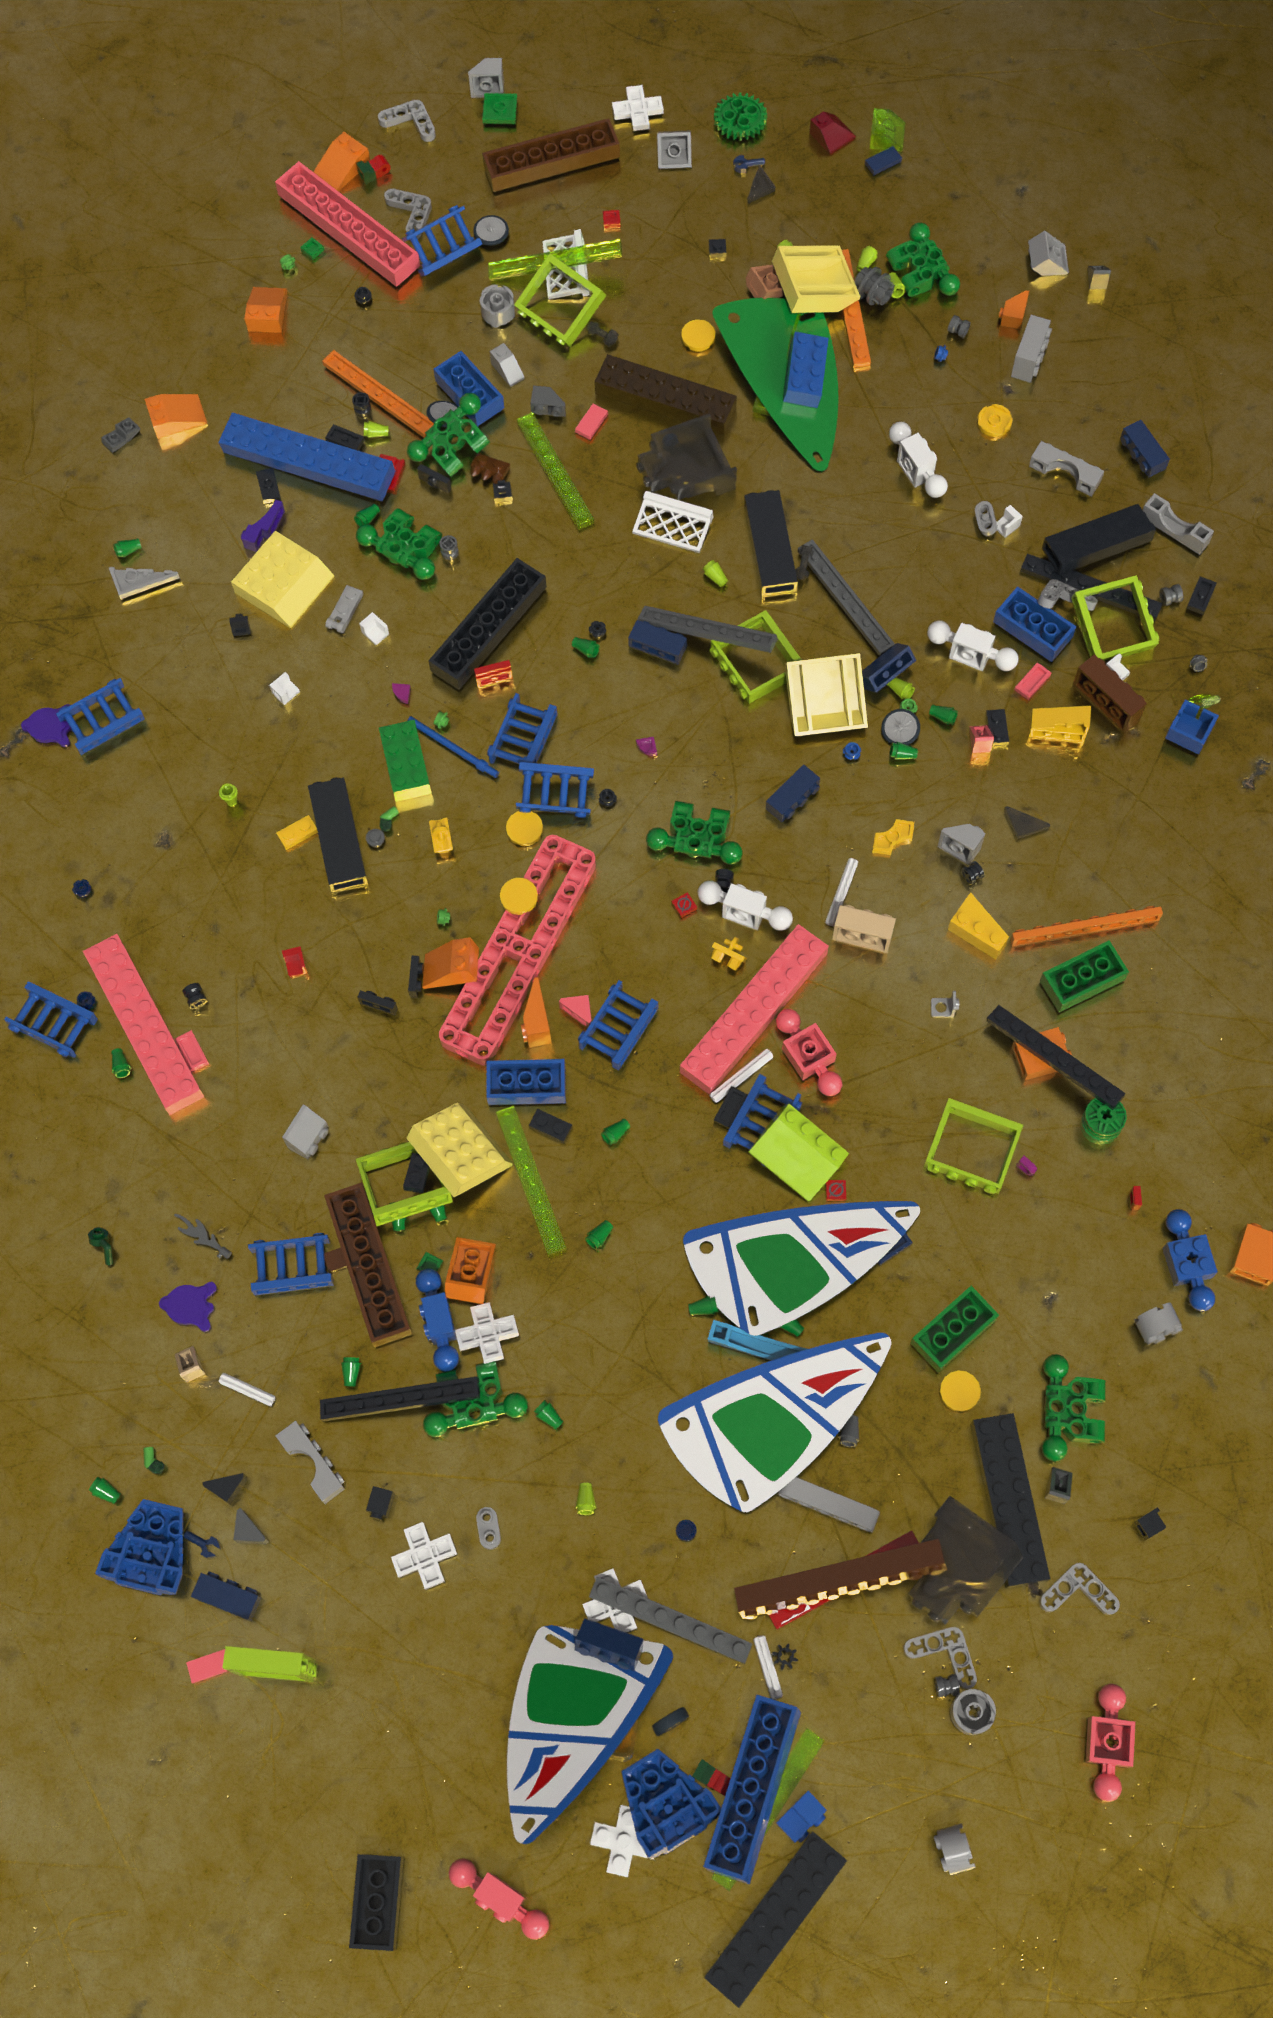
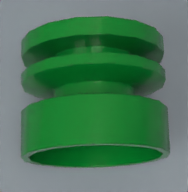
[1080,1098,1127,1145]

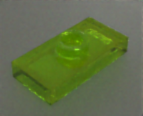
[1188,694,1221,709]

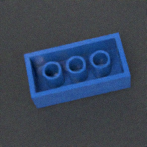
[783,331,829,408]
[433,351,504,426]
[993,586,1077,662]
[486,1059,566,1105]

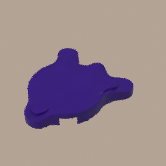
[21,704,71,747]
[159,1282,217,1332]

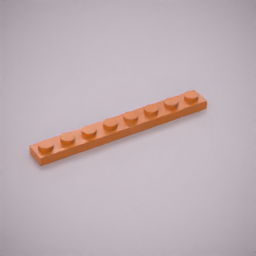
[842,249,871,368]
[322,350,434,438]
[1010,906,1163,947]

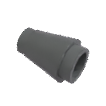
[839,1415,859,1447]

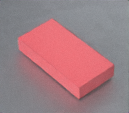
[575,404,608,440]
[1014,662,1052,700]
[174,1030,209,1072]
[186,1649,228,1684]

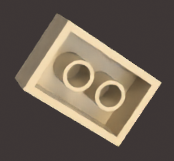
[832,905,896,953]

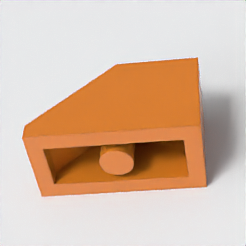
[999,290,1029,329]

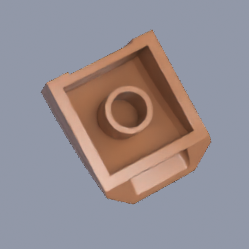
[746,264,785,299]

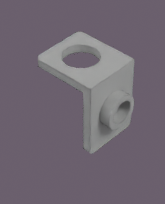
[931,991,959,1017]

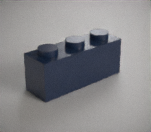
[1120,420,1170,478]
[628,620,687,665]
[862,643,917,692]
[765,764,820,822]
[191,1571,261,1622]
[575,1618,644,1671]

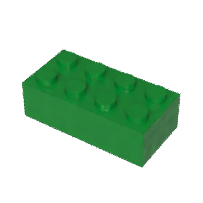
[379,720,432,802]
[1040,940,1129,1013]
[910,1286,999,1373]

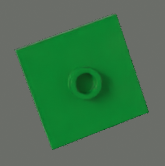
[482,93,518,124]

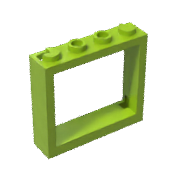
[514,253,606,347]
[1071,575,1159,662]
[710,610,802,704]
[924,1098,1023,1194]
[356,1142,453,1226]
[222,1646,318,1682]

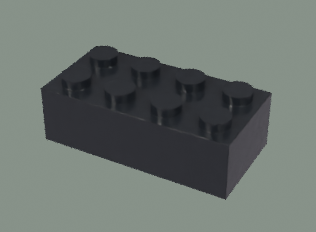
[349,1854,404,1951]

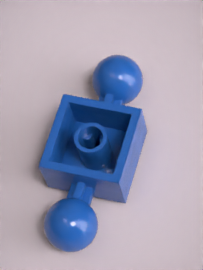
[1162,1209,1218,1311]
[416,1268,459,1371]

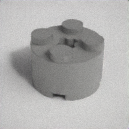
[480,285,515,327]
[1134,1303,1183,1345]
[950,1689,996,1735]
[934,1823,976,1875]

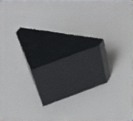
[202,1473,247,1505]

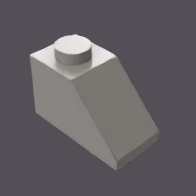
[490,343,525,387]

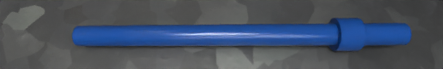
[407,716,499,778]

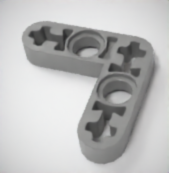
[378,100,436,142]
[384,189,432,239]
[1038,579,1098,611]
[1039,1563,1120,1615]
[903,1627,977,1690]

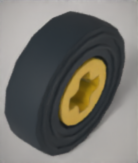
[652,1707,689,1736]

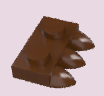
[470,453,510,484]

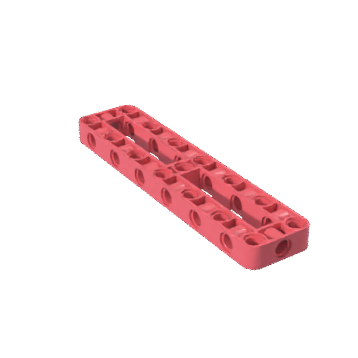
[439,835,596,1065]

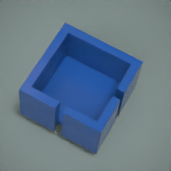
[1165,699,1219,754]

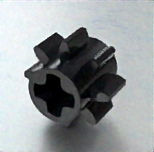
[771,1644,798,1671]

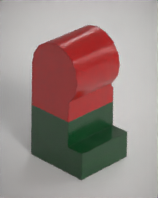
[356,155,391,185]
[692,1759,731,1796]

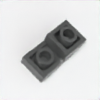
[101,417,140,453]

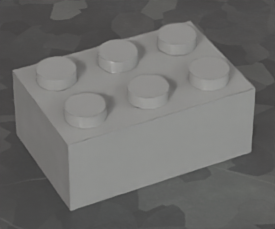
[1011,315,1052,383]

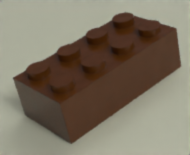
[1073,654,1147,733]

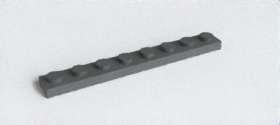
[798,539,895,656]
[637,606,778,653]
[589,1577,752,1664]

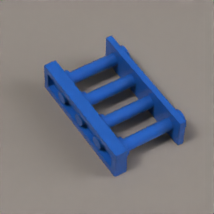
[402,205,482,276]
[56,678,145,755]
[487,693,557,764]
[516,762,594,818]
[578,980,658,1071]
[4,981,98,1058]
[723,1074,803,1166]
[248,1233,334,1295]

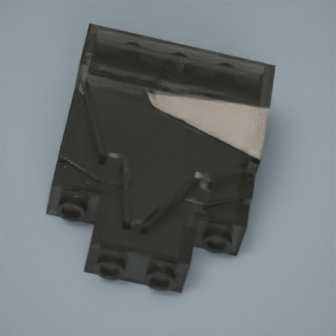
[636,414,737,500]
[908,1496,1023,1625]

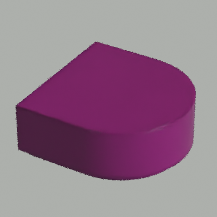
[1016,1156,1037,1176]

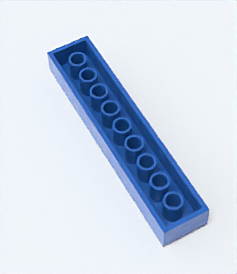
[219,413,396,502]

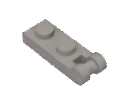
[325,585,364,633]

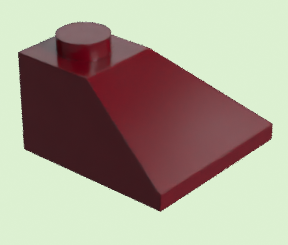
[809,111,856,154]

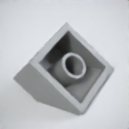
[468,58,504,98]
[657,130,692,169]
[1028,231,1069,276]
[937,824,986,866]
[282,1105,329,1159]

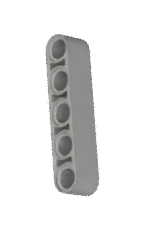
[778,1477,880,1532]

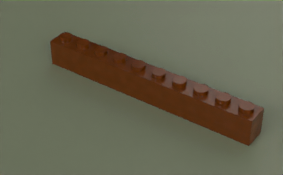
[734,1539,947,1619]

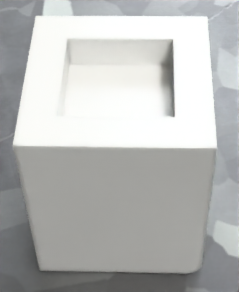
[997,505,1023,538]
[359,612,389,645]
[1106,653,1130,680]
[269,672,300,705]

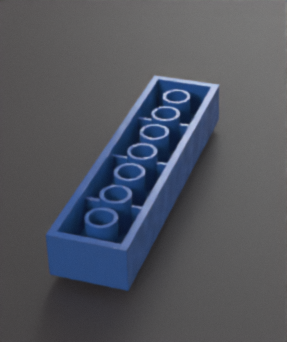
[704,1695,801,1885]

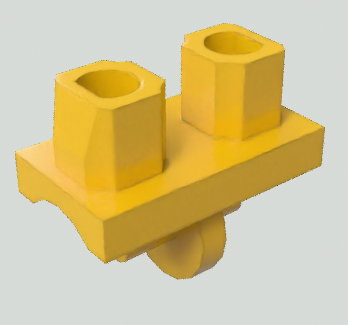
[429,818,453,853]
[711,937,747,971]

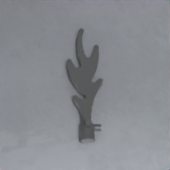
[174,1214,232,1259]

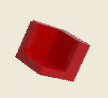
[282,946,308,978]

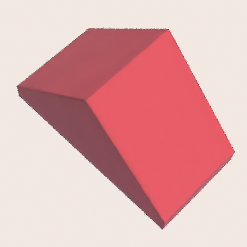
[969,725,994,753]
[559,995,591,1028]

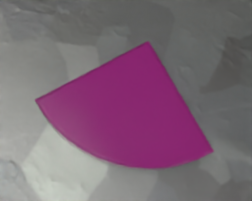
[392,683,411,704]
[636,737,657,756]

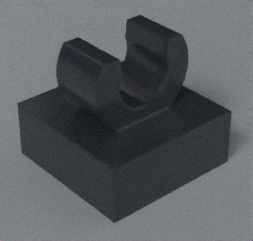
[493,480,512,502]
[230,613,251,636]

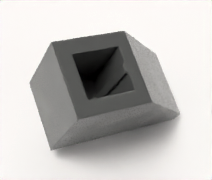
[530,385,566,417]

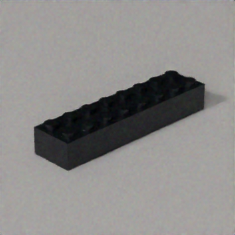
[428,558,547,690]
[970,1413,1050,1589]
[704,1831,847,2008]

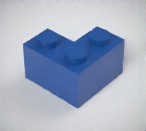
[776,1791,827,1843]

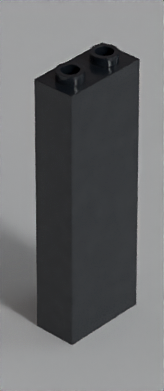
[744,490,798,596]
[1042,504,1156,575]
[308,777,368,892]

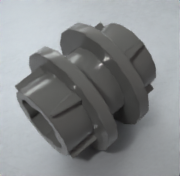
[854,267,895,305]

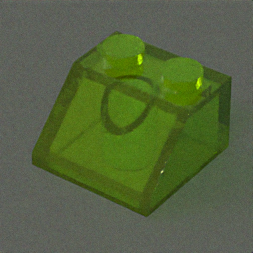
[870,108,906,151]

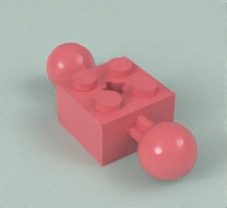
[776,1009,842,1096]
[1085,1683,1135,1802]
[449,1858,549,1940]

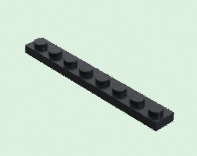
[1020,553,1163,621]
[986,1005,1126,1110]
[320,1376,480,1422]

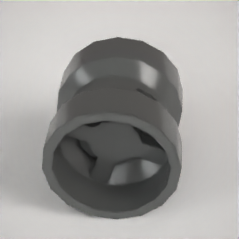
[947,315,971,338]
[439,535,459,560]
[1159,584,1184,606]
[934,1674,960,1699]

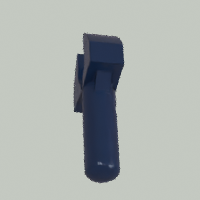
[733,155,765,173]
[184,1530,221,1558]

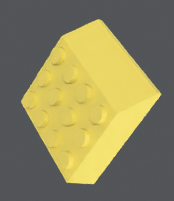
[772,246,860,313]
[231,531,334,628]
[785,654,868,736]
[407,1102,513,1197]

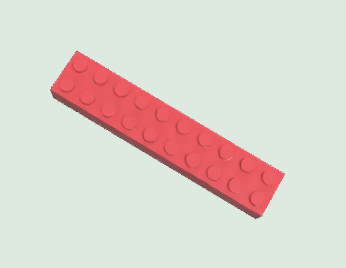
[275,161,420,287]
[680,924,829,1095]
[83,934,204,1115]

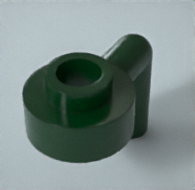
[88,1227,113,1265]

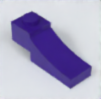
[241,500,285,552]

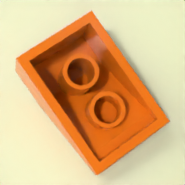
[313,132,370,192]
[244,287,287,333]
[145,394,208,439]
[422,937,479,989]
[521,977,552,1048]
[444,1237,496,1304]

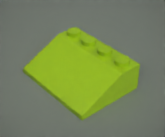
[748,1104,849,1202]

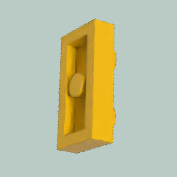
[276,815,318,850]

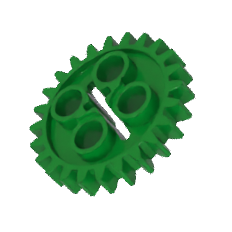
[714,92,767,141]

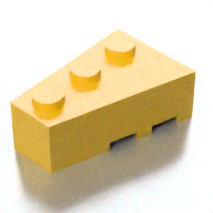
[1029,706,1091,742]
[948,892,1009,960]

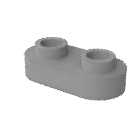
[975,501,998,536]
[476,1507,501,1550]

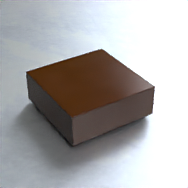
[324,1248,347,1273]

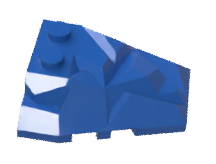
[95,1499,183,1595]
[621,1749,721,1859]

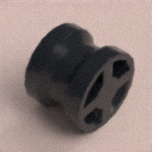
[961,861,985,885]

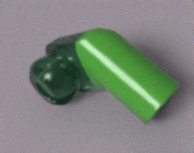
[379,806,399,831]
[143,1447,165,1474]

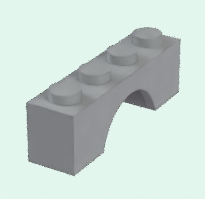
[1029,441,1104,497]
[1143,493,1214,555]
[275,1421,345,1504]

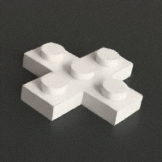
[612,85,663,131]
[455,1302,519,1364]
[391,1522,457,1590]
[582,1568,648,1633]
[590,1805,654,1877]

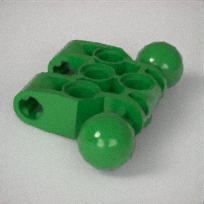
[886,222,960,297]
[407,393,490,477]
[356,508,443,580]
[646,801,743,865]
[1041,1354,1106,1461]
[423,1361,528,1437]

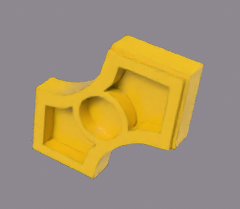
[872,819,915,855]

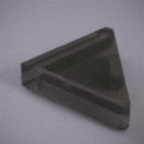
[747,165,776,203]
[1004,806,1050,839]

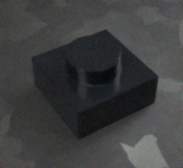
[709,239,726,258]

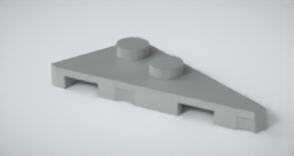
[109,567,180,599]

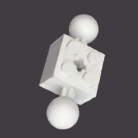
[889,422,948,498]
[927,621,1018,672]
[698,881,793,931]

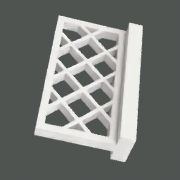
[543,229,590,299]
[632,491,713,553]

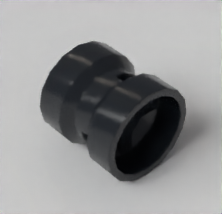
[352,392,371,417]
[715,869,734,893]
[182,983,207,1009]

